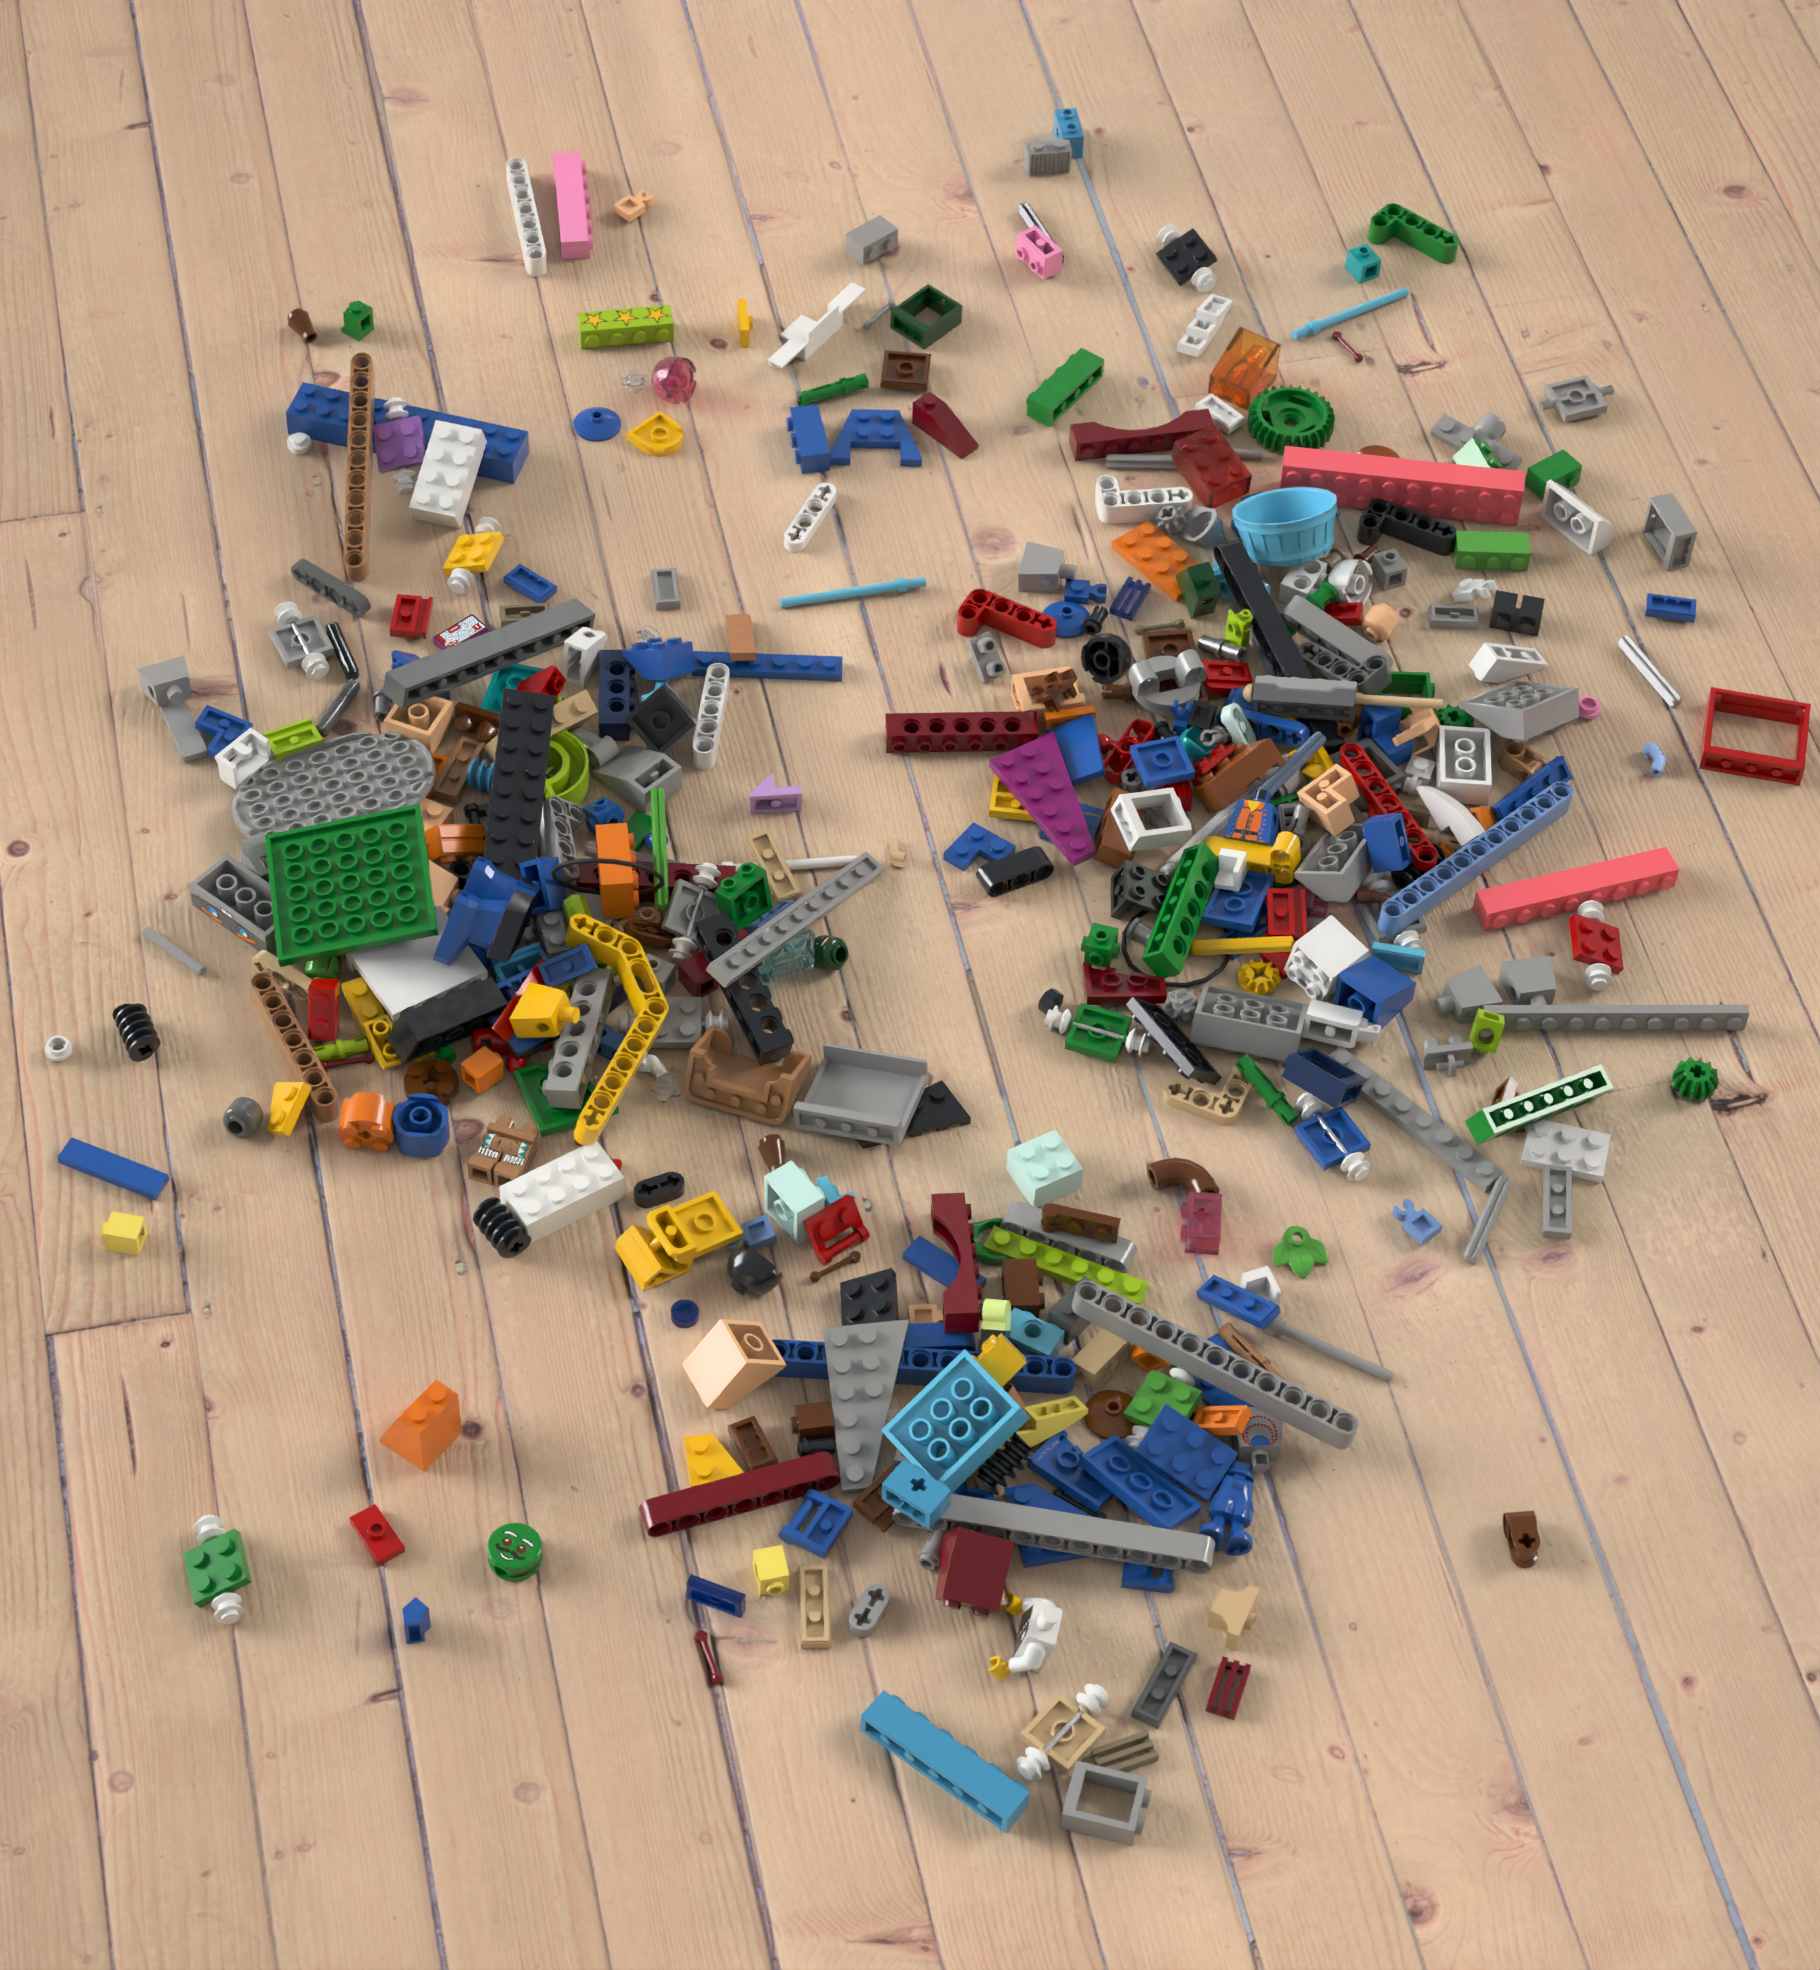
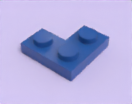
[195,705,253,762]
[943,822,1016,871]

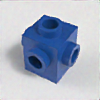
[582,797,624,834]

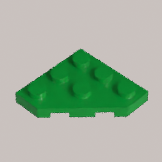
[513,1063,619,1138]

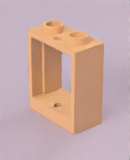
[1011,666,1086,726]

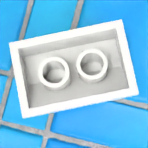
[1540,479,1615,556]

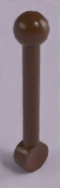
[810,1251,861,1282]

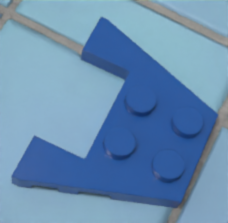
[830,409,922,467]

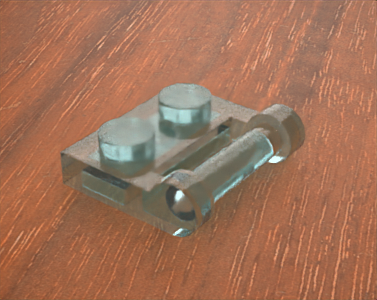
[760,929,815,984]

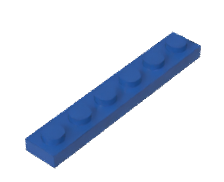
[692,651,843,681]

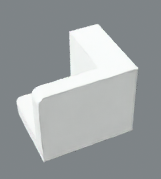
[1214,848,1247,892]
[1240,1266,1281,1305]

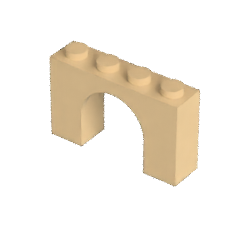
[484,689,598,762]

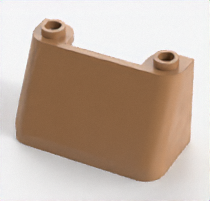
[684,1026,812,1125]

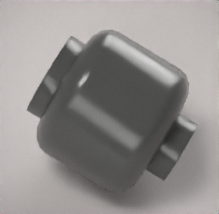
[223,1097,264,1138]

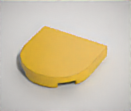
[626,411,683,456]

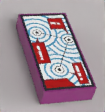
[433,614,488,650]

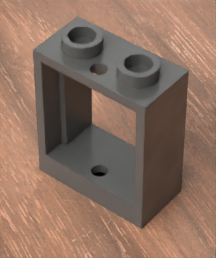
[1329,737,1405,812]

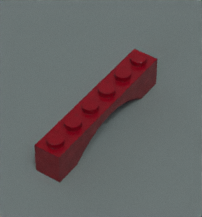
[1069,408,1215,461]
[931,1193,983,1334]

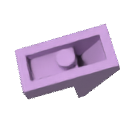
[750,774,802,814]

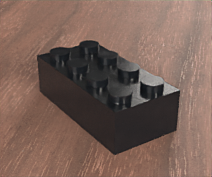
[386,977,508,1065]

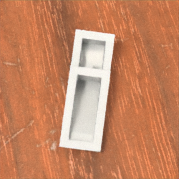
[1416,786,1485,847]

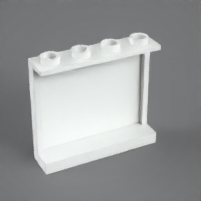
[346,905,488,1024]

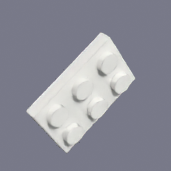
[1520,1120,1611,1183]

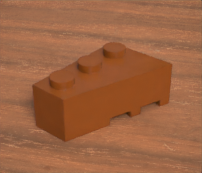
[1193,738,1286,814]

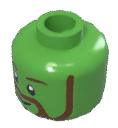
[305,955,342,980]

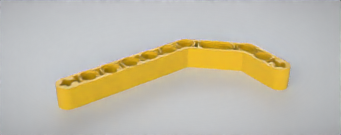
[565,914,669,1146]

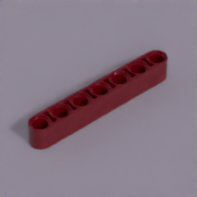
[639,1451,841,1537]

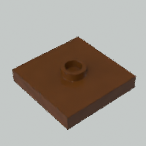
[881,350,931,392]

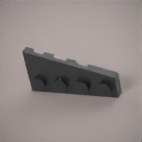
[856,1080,971,1149]

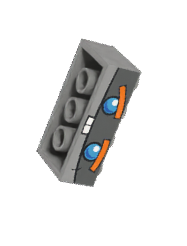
[189,854,277,954]

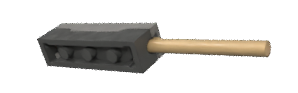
[1243,675,1444,721]

